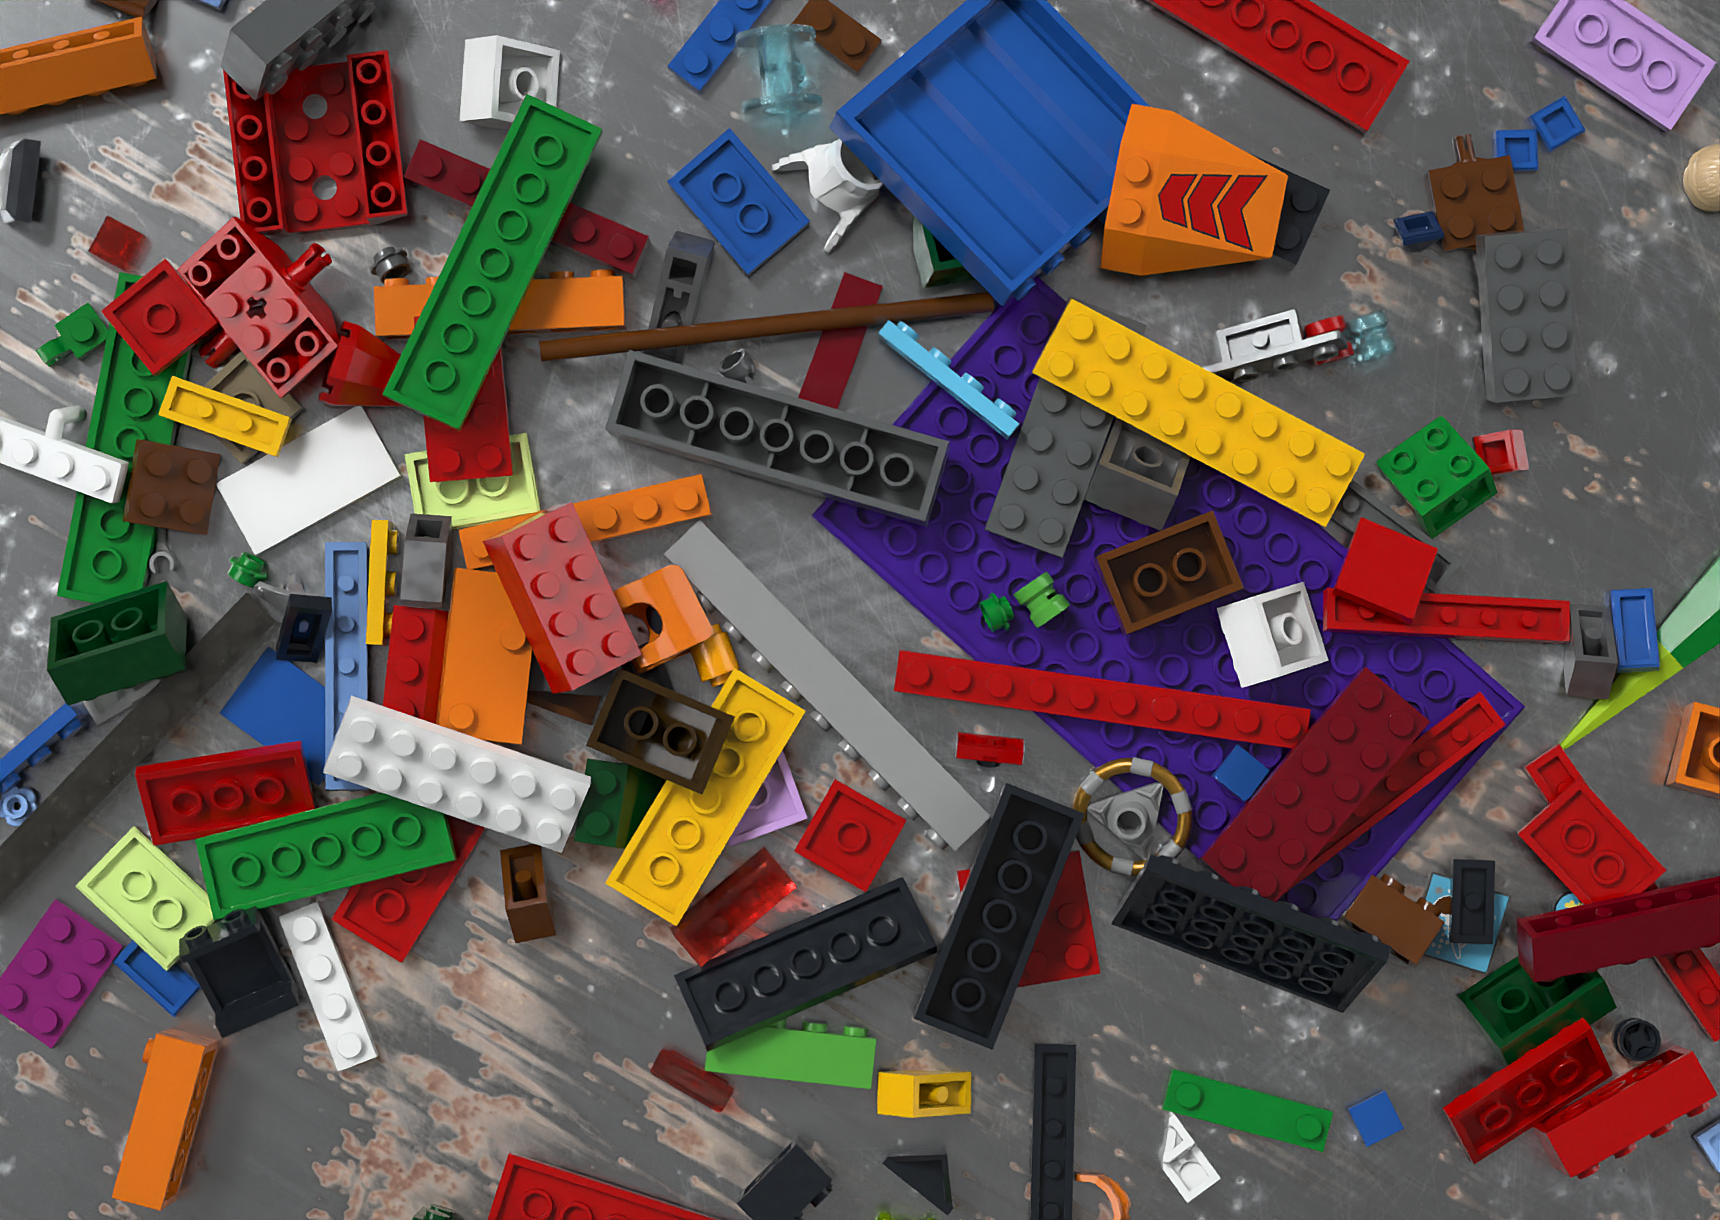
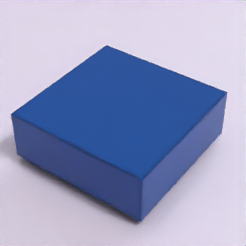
[1527,96,1586,153]
[1494,129,1538,172]
[1347,1090,1404,1147]

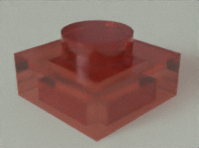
[88,215,146,272]

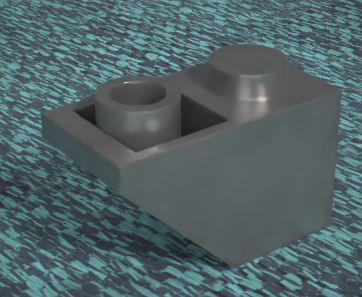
[400,513,453,608]

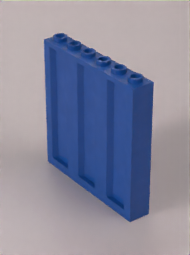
[829,0,1150,307]

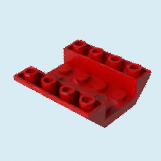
[223,50,408,236]

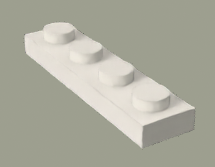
[279,901,379,1072]

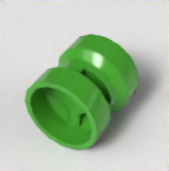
[1013,571,1070,628]

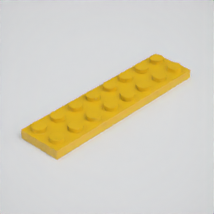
[1032,298,1365,527]

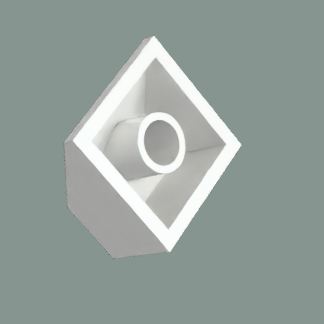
[459,35,560,129]
[1217,582,1329,688]

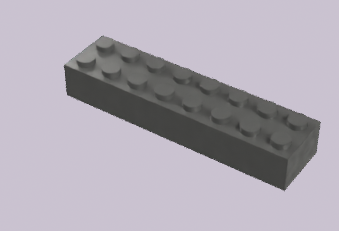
[605,350,950,527]

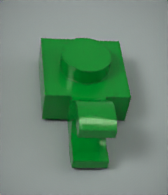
[35,302,108,367]

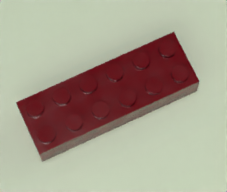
[1198,667,1430,902]

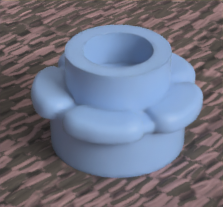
[0,786,38,827]

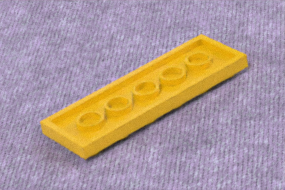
[605,668,806,926]

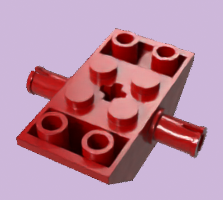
[176,217,340,399]

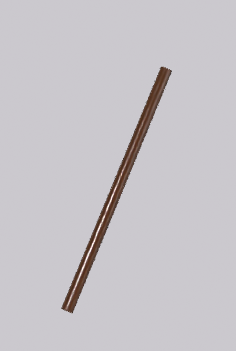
[539,292,994,362]

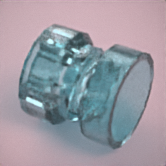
[1346,310,1397,362]

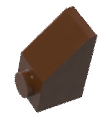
[500,844,556,943]

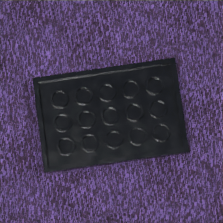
[1111,854,1392,1013]

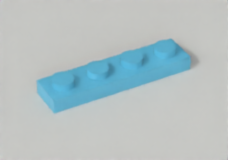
[878,320,1019,440]

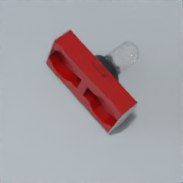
[955,732,1025,792]

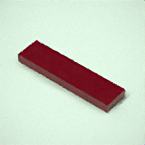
[798,272,883,409]

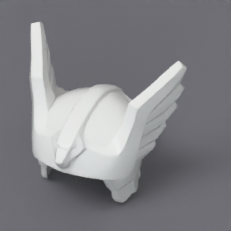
[772,138,883,254]

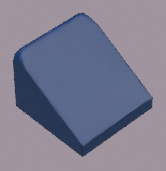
[1211,744,1270,803]

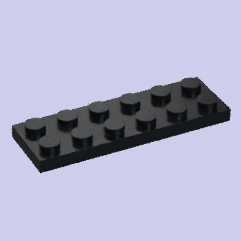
[674,877,937,1052]

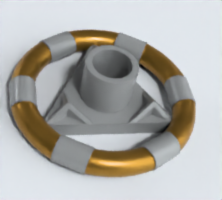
[1073,757,1193,876]

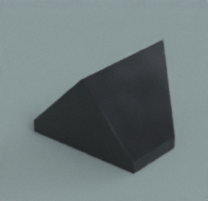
[882,1146,953,1216]

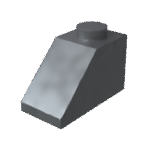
[1563,604,1618,699]

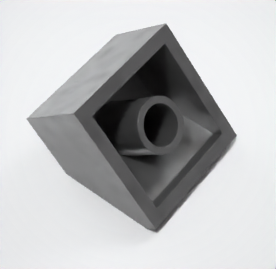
[1084,418,1191,531]

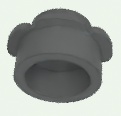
[370,247,410,284]

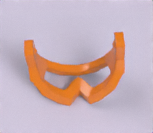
[1075,1173,1131,1220]

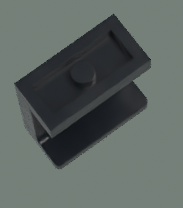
[179,906,299,1038]

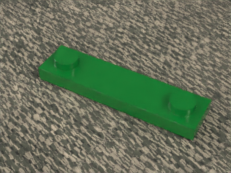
[1161,1068,1333,1152]

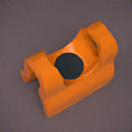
[613,565,712,673]

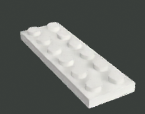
[323,695,591,853]

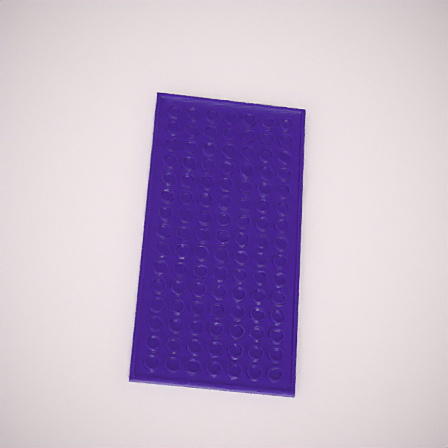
[811,276,1525,921]

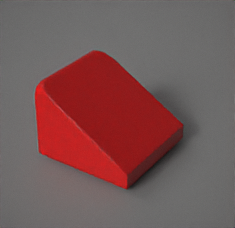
[1473,429,1529,476]

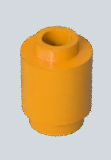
[689,623,741,688]

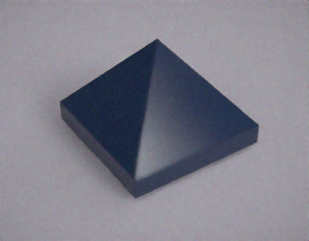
[1393,211,1444,252]

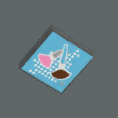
[1422,871,1511,975]

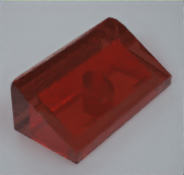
[650,1046,735,1112]

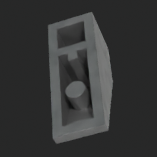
[643,230,715,365]

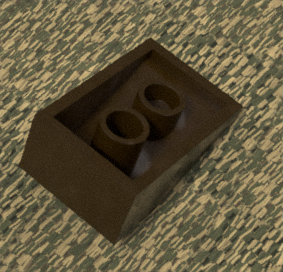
[586,668,735,794]

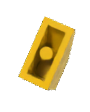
[877,1070,971,1118]

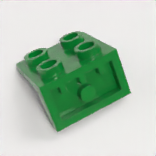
[1376,416,1498,539]

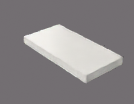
[216,406,402,556]

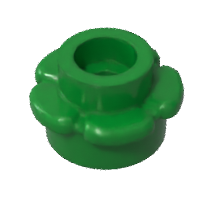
[228,552,267,588]
[979,593,1014,632]

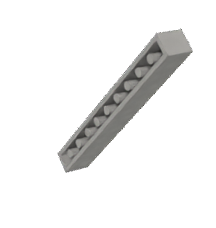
[664,520,991,851]

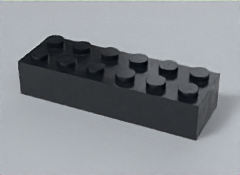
[913,783,1085,1050]

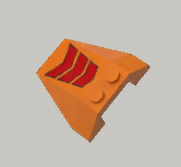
[1100,104,1288,276]

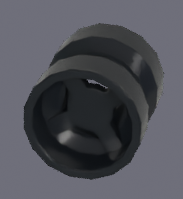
[1611,1017,1661,1062]

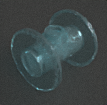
[735,24,823,117]

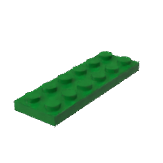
[195,792,457,920]

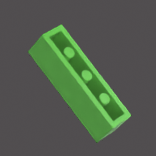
[705,1019,876,1089]

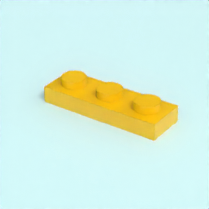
[158,376,292,457]
[366,520,400,646]

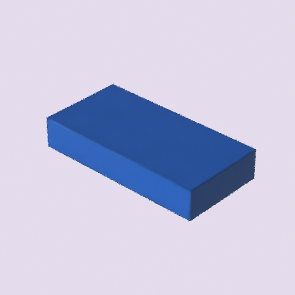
[1610,588,1660,673]
[113,940,202,1017]

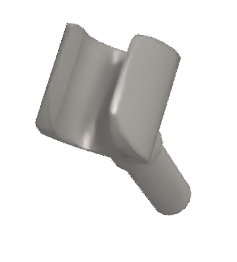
[149,527,177,574]

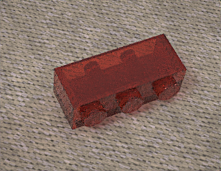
[668,847,797,967]

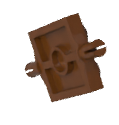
[1427,134,1524,253]

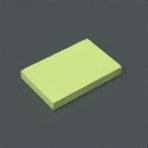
[405,433,541,530]
[75,826,217,972]

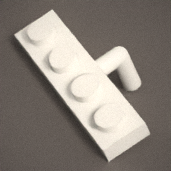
[0,406,129,503]

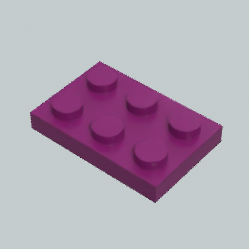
[0,898,126,1049]

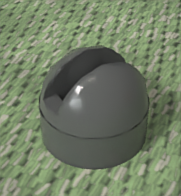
[718,349,755,383]

